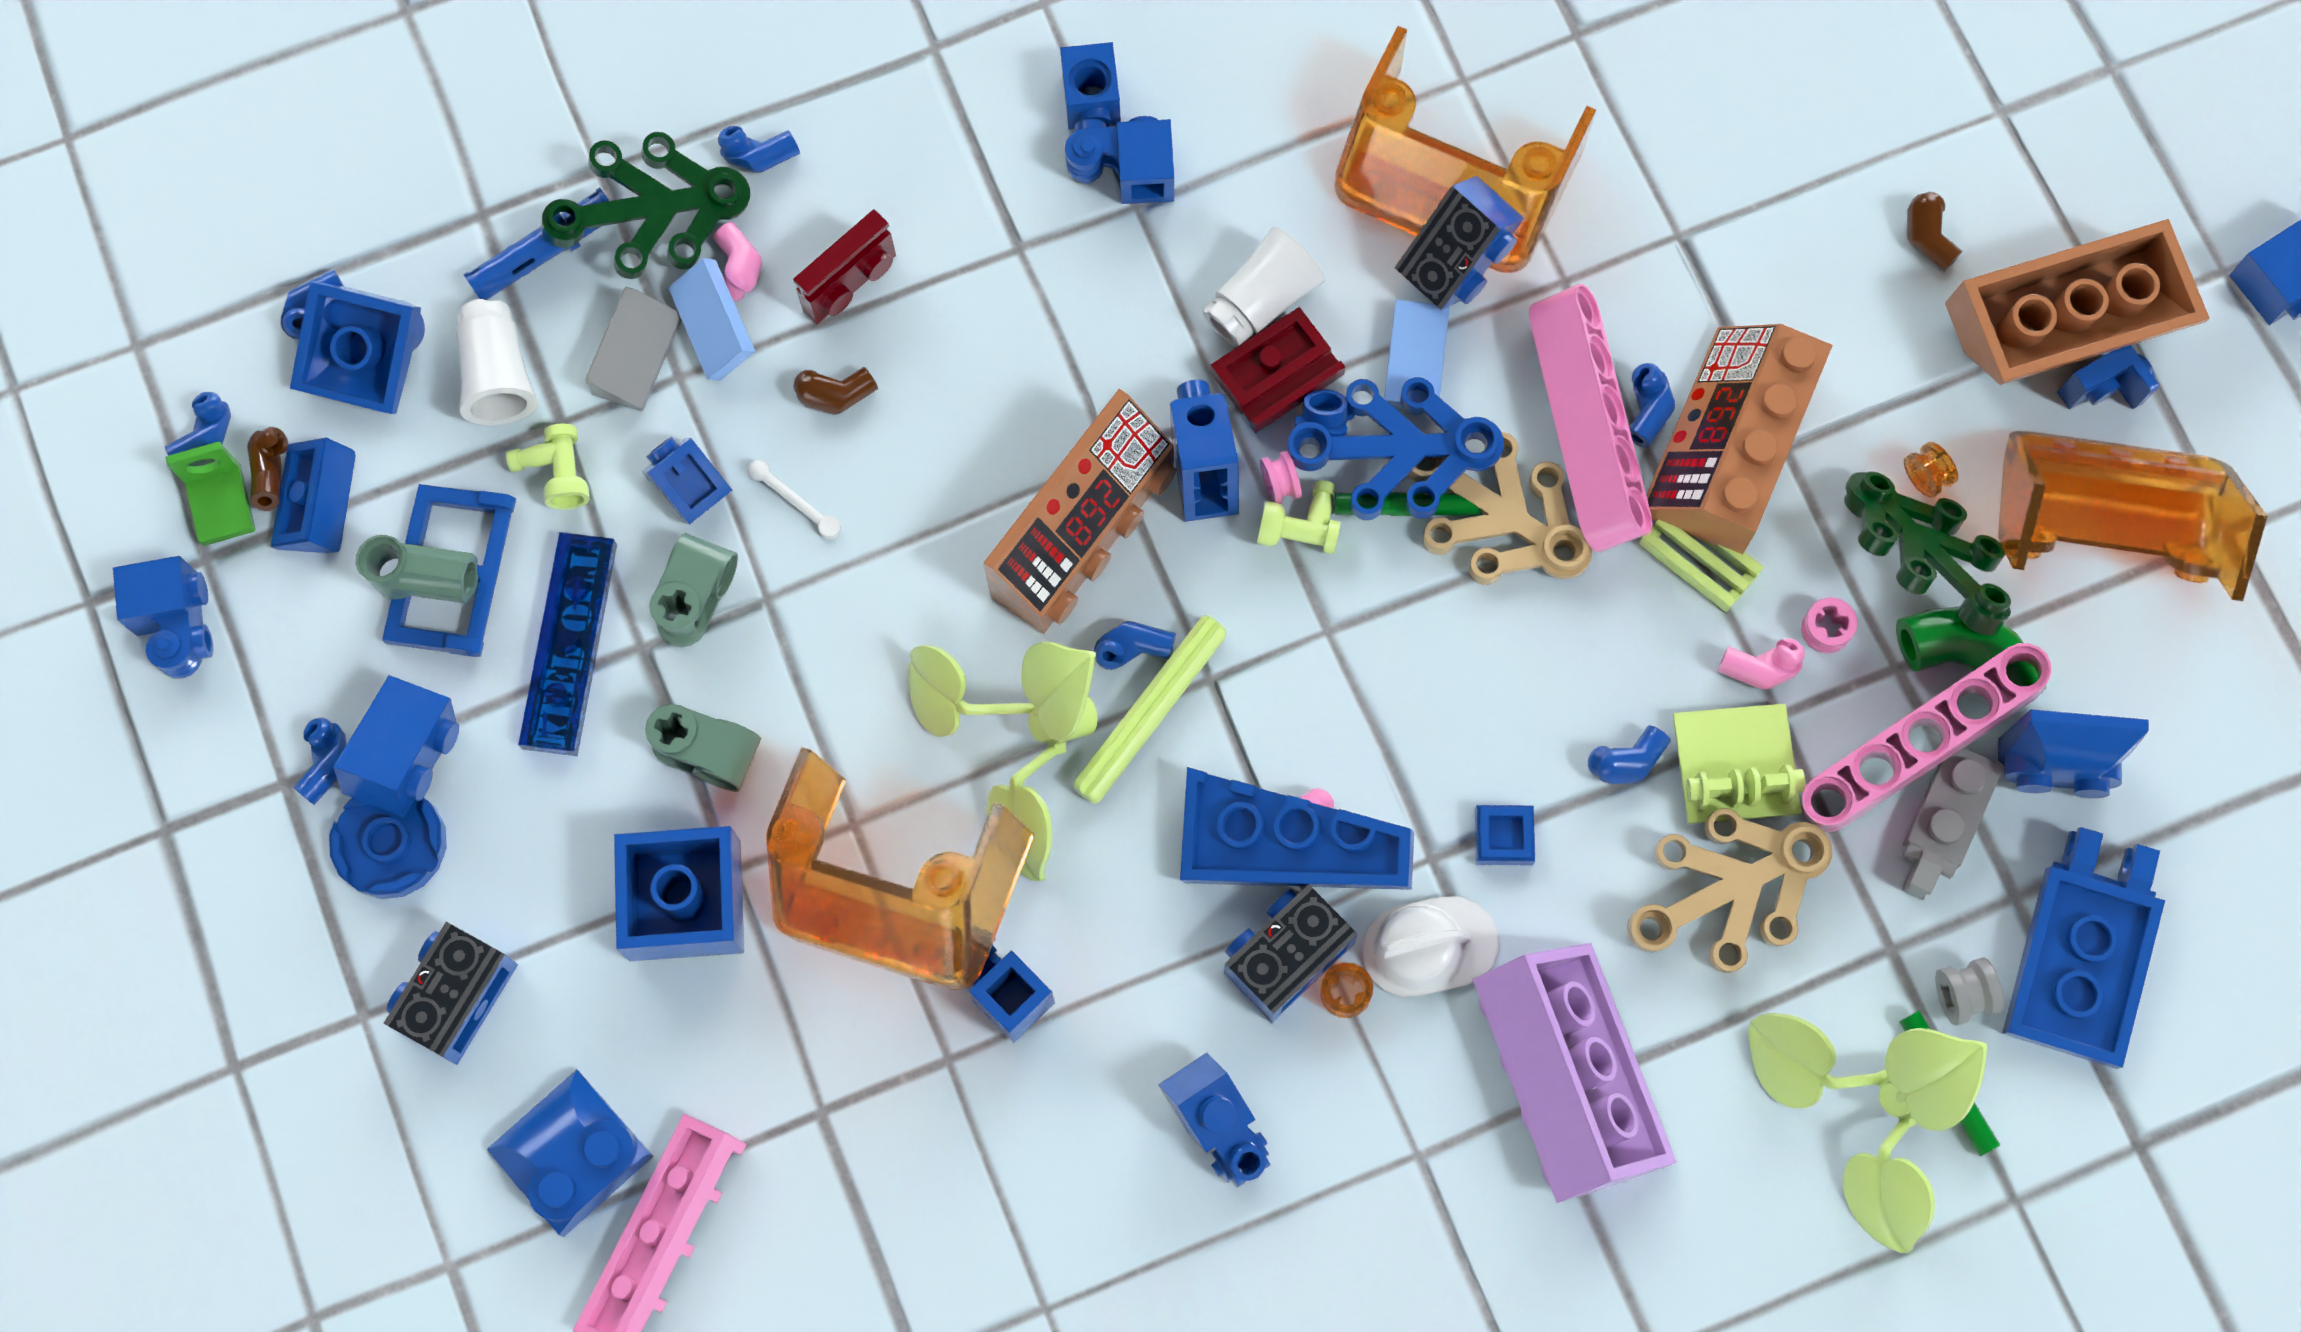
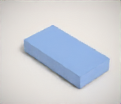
[668,258,755,381]
[1384,300,1450,409]

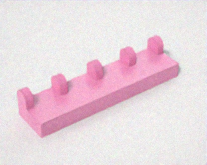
[573,1114,747,1332]

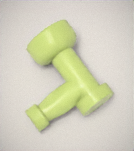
[506,423,590,509]
[1257,480,1341,554]

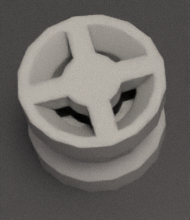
[1935,957,2004,1026]

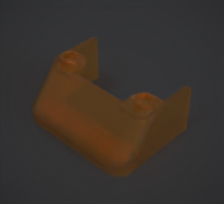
[1334,26,1596,273]
[1998,431,2268,601]
[766,747,1035,990]

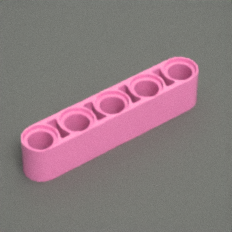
[1529,284,1653,552]
[1802,643,2051,832]

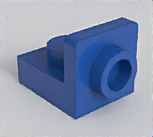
[2057,345,2159,410]
[642,436,733,525]

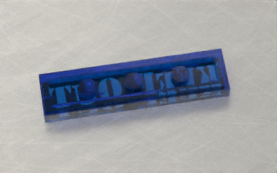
[518,532,617,756]

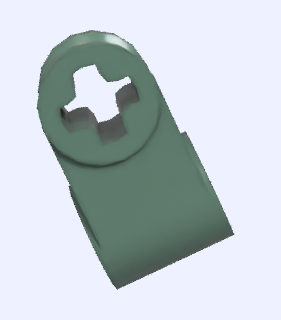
[649,533,738,647]
[645,704,762,792]

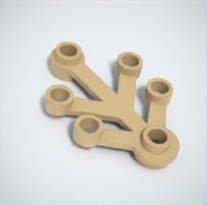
[1408,432,1592,585]
[1627,808,1832,973]

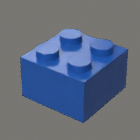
[614,826,744,962]

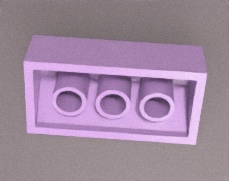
[1473,943,1677,1203]

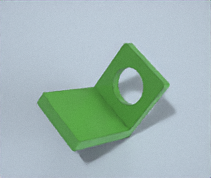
[165,442,256,546]

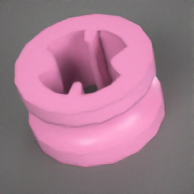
[1260,451,1302,504]
[1801,597,1858,653]

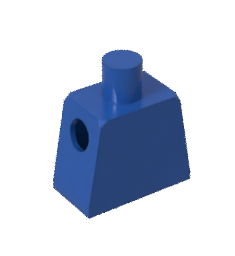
[1170,379,1239,522]

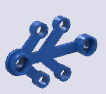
[1288,377,1504,521]

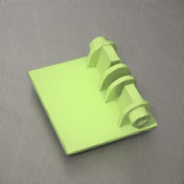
[1673,704,1806,824]

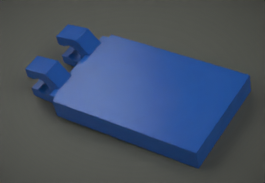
[2002,827,2165,1069]

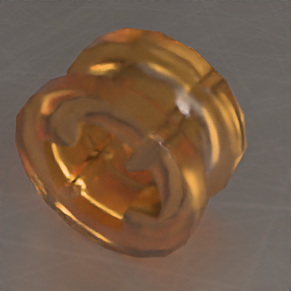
[1904,442,1958,498]
[1320,962,1373,1018]

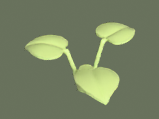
[909,642,1098,881]
[1748,1013,1987,1253]

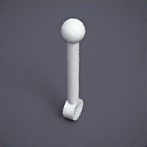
[748,460,841,540]

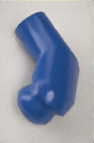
[280,269,344,339]
[1629,363,1675,448]
[164,392,231,464]
[1094,621,1176,670]
[293,717,346,805]
[1588,725,1671,784]

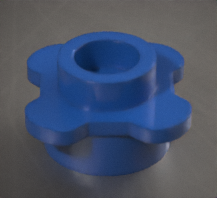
[1294,389,1355,437]

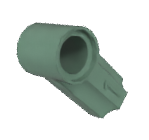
[355,535,479,604]

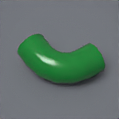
[1896,606,2047,690]

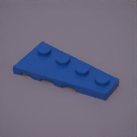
[1180,767,1414,890]

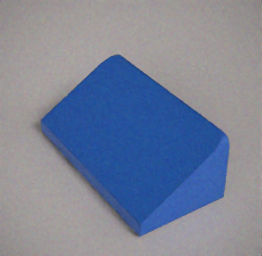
[271,437,356,553]

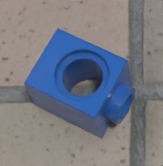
[1060,42,1121,130]

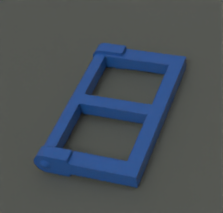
[382,484,516,657]

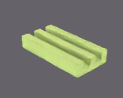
[1639,519,1764,613]

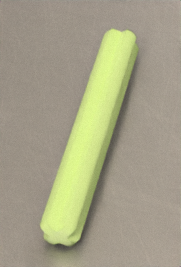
[1074,615,1226,804]

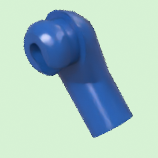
[718,126,800,173]

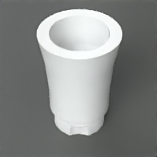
[1203,227,1325,347]
[456,299,538,426]

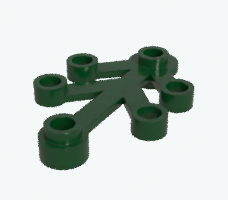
[541,132,750,279]
[1844,471,2011,636]

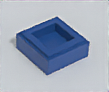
[1475,805,1535,866]

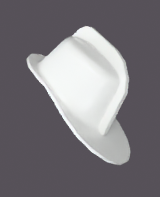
[1362,896,1499,997]

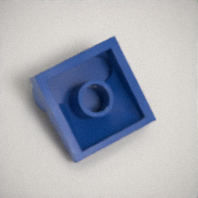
[290,282,425,414]
[1998,709,2149,798]
[487,1069,654,1237]

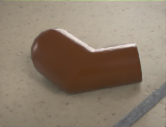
[1907,192,1963,272]
[793,367,879,415]
[247,427,288,511]

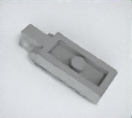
[1902,747,2005,900]

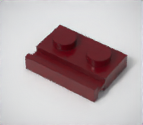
[793,209,896,325]
[1210,307,1345,433]

